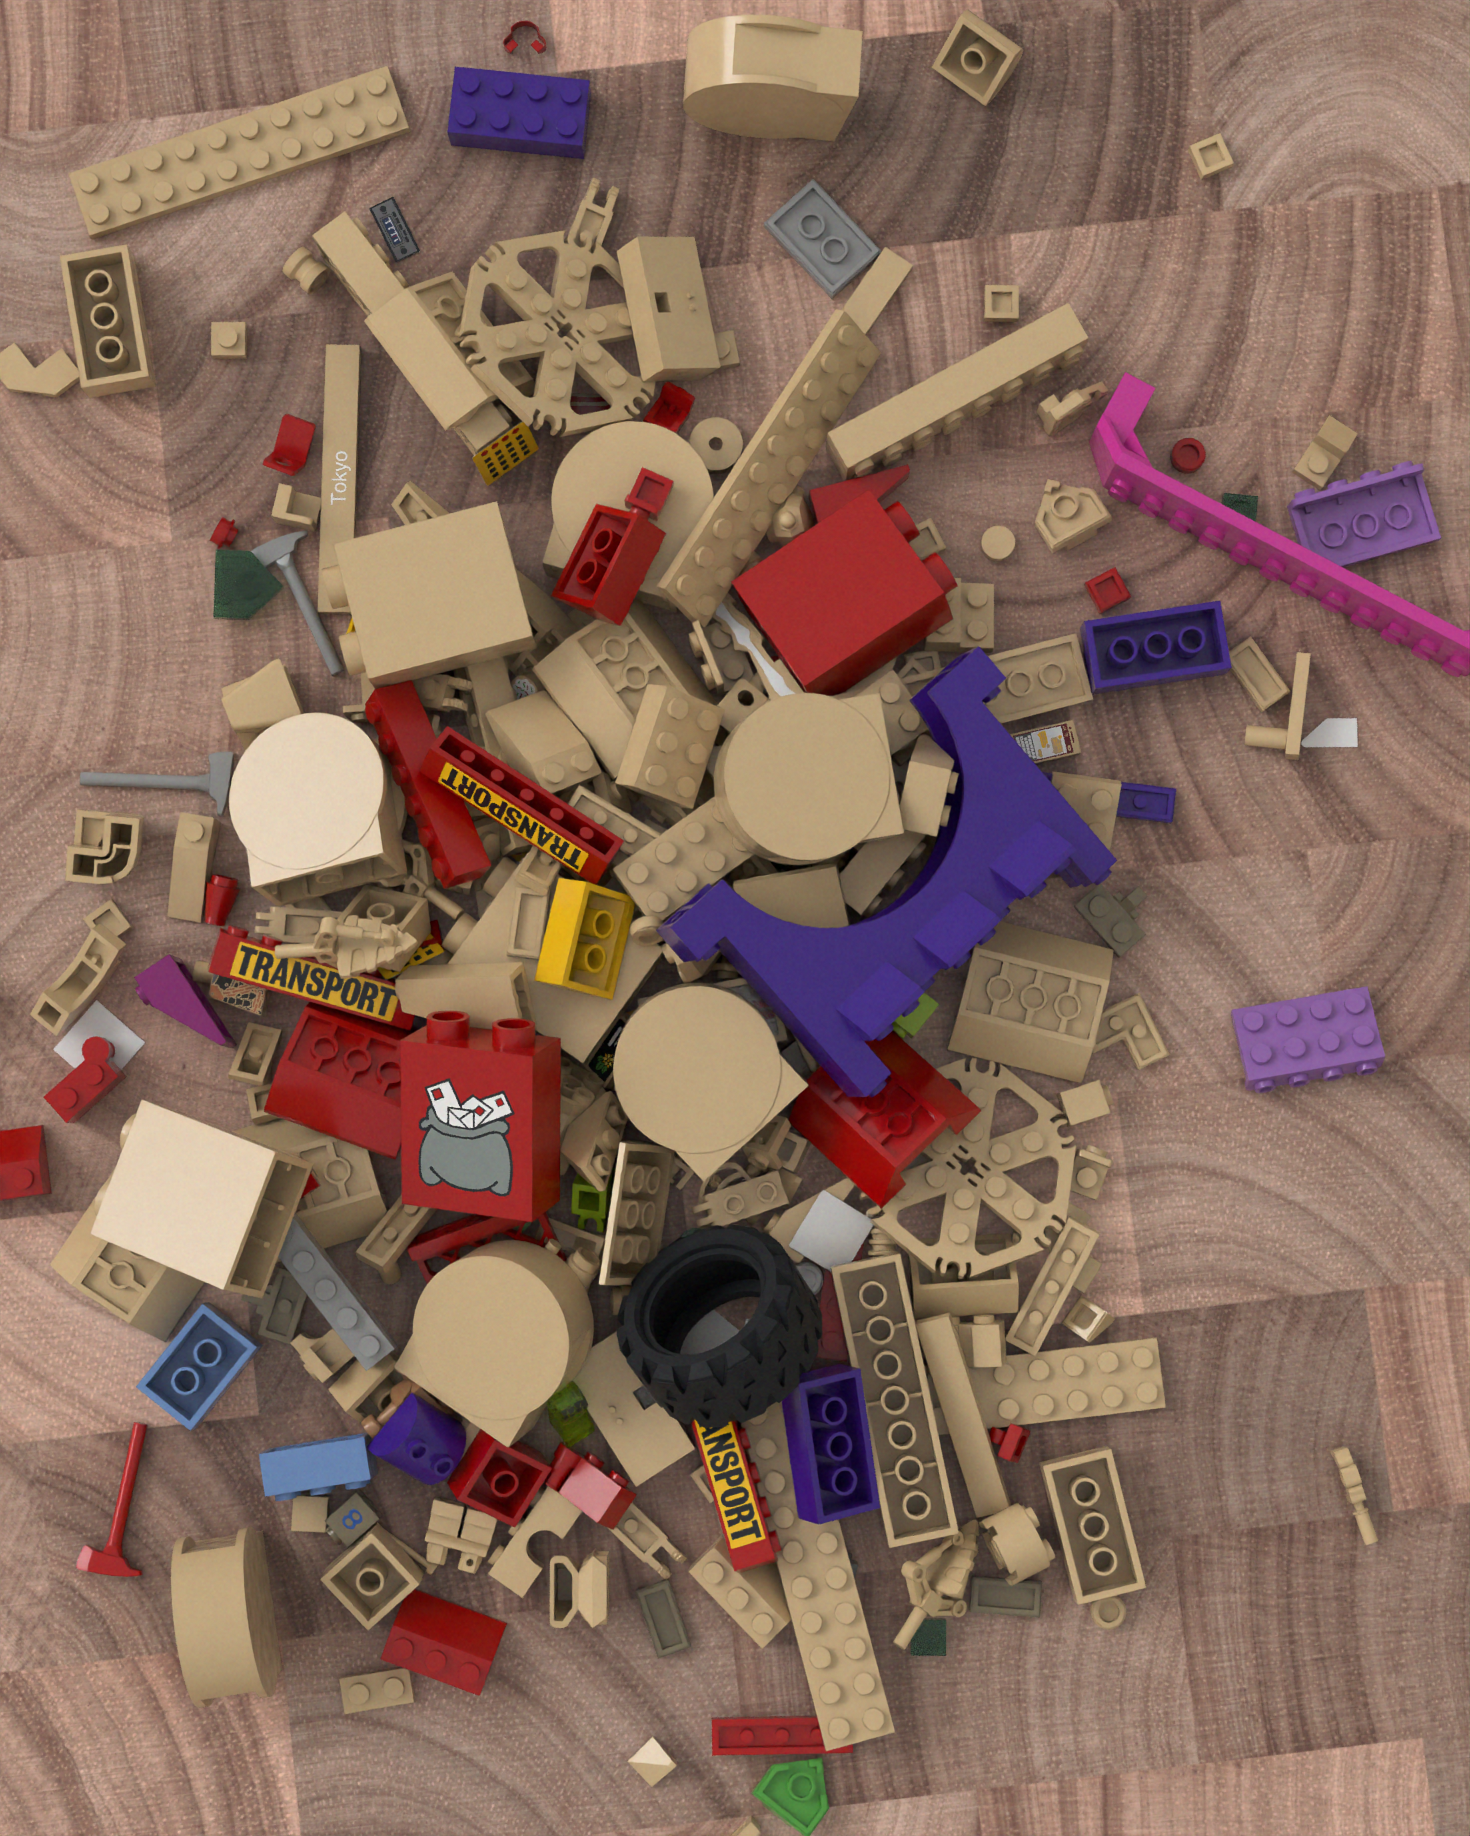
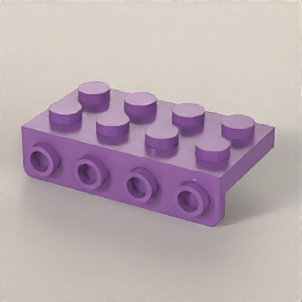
[1287,461,1441,568]
[1231,986,1385,1093]

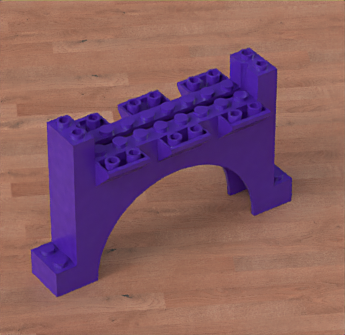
[656,646,1117,1097]

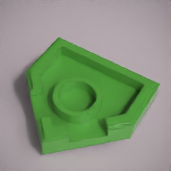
[751,1758,829,1836]

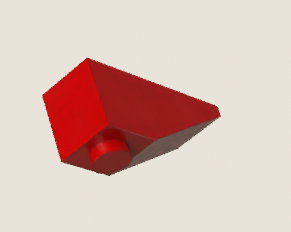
[808,464,910,524]

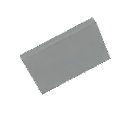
[764,179,882,299]

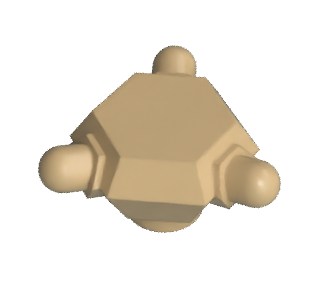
[766,486,814,547]

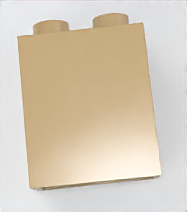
[322,501,537,689]
[442,853,664,1066]
[90,1100,314,1299]

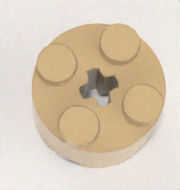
[979,1503,1055,1586]

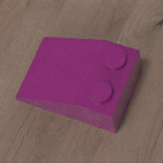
[134,954,237,1048]

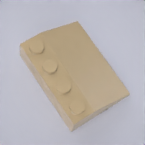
[599,1140,675,1285]

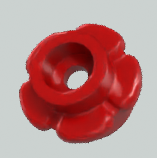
[209,517,239,549]

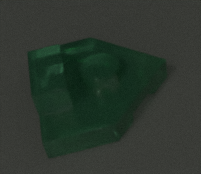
[213,549,284,620]

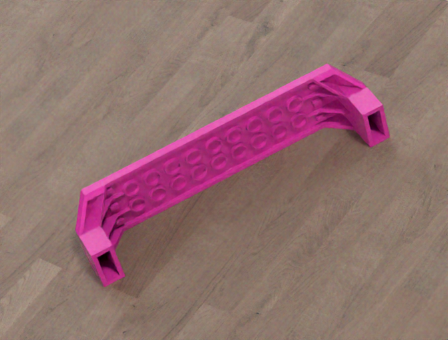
[1089,372,1470,677]

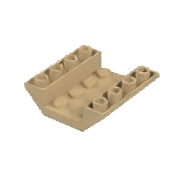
[364,271,535,431]
[532,599,718,780]
[947,921,1114,1083]
[232,1118,389,1263]
[50,1167,205,1342]

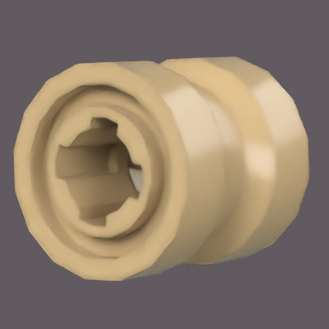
[282,247,331,295]

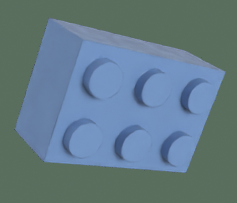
[136,1302,263,1431]
[259,1433,378,1501]

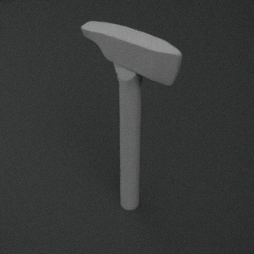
[246,530,344,676]
[80,752,234,817]

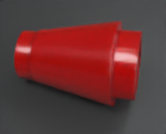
[205,874,240,926]

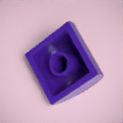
[367,1393,466,1485]

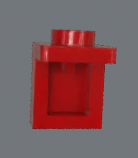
[643,381,695,434]
[625,467,674,521]

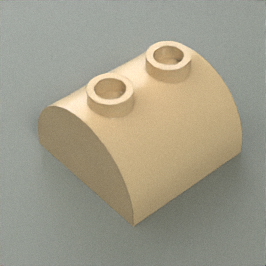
[932,10,1023,106]

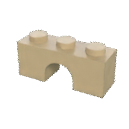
[488,1486,582,1598]

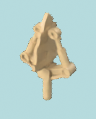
[373,840,464,921]
[275,915,419,979]
[893,1520,979,1650]

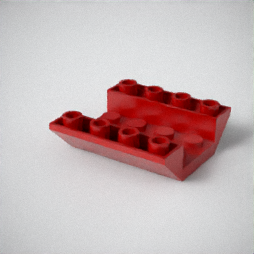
[264,1002,412,1160]
[788,1031,981,1209]

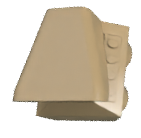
[221,658,305,751]
[550,1548,609,1628]

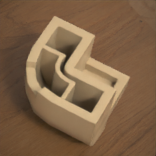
[65,809,144,884]

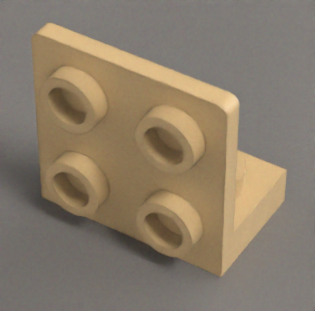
[688,620,754,696]

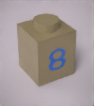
[325,1489,383,1547]

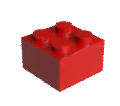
[447,1429,552,1528]

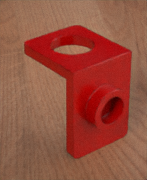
[263,414,316,476]

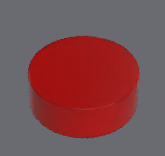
[1170,438,1206,474]

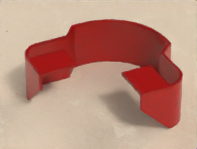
[503,21,547,54]

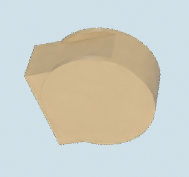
[683,15,863,142]
[542,421,714,613]
[714,693,904,865]
[229,712,407,907]
[613,983,809,1182]
[394,1240,594,1447]
[171,1527,282,1708]

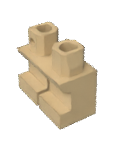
[424,1496,498,1574]

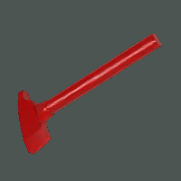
[76,1422,148,1577]

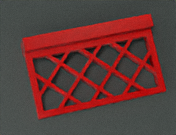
[407,1212,567,1284]

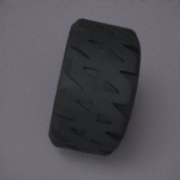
[617,1224,822,1428]

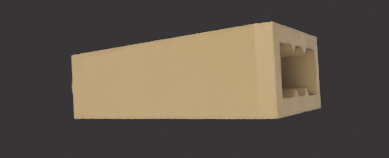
[395,962,537,1030]

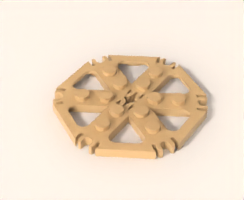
[458,230,656,437]
[858,1057,1076,1279]

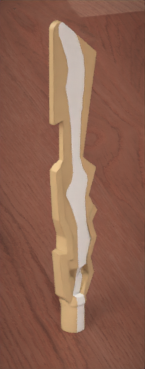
[712,593,804,700]

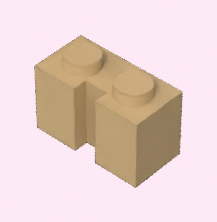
[951,1314,1007,1367]

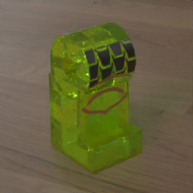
[547,1381,595,1447]

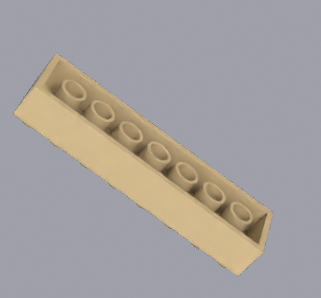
[312,211,514,455]
[826,303,1088,481]
[830,1252,959,1548]

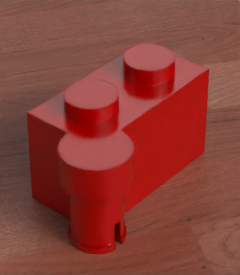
[44,1036,127,1123]
[544,1442,637,1530]

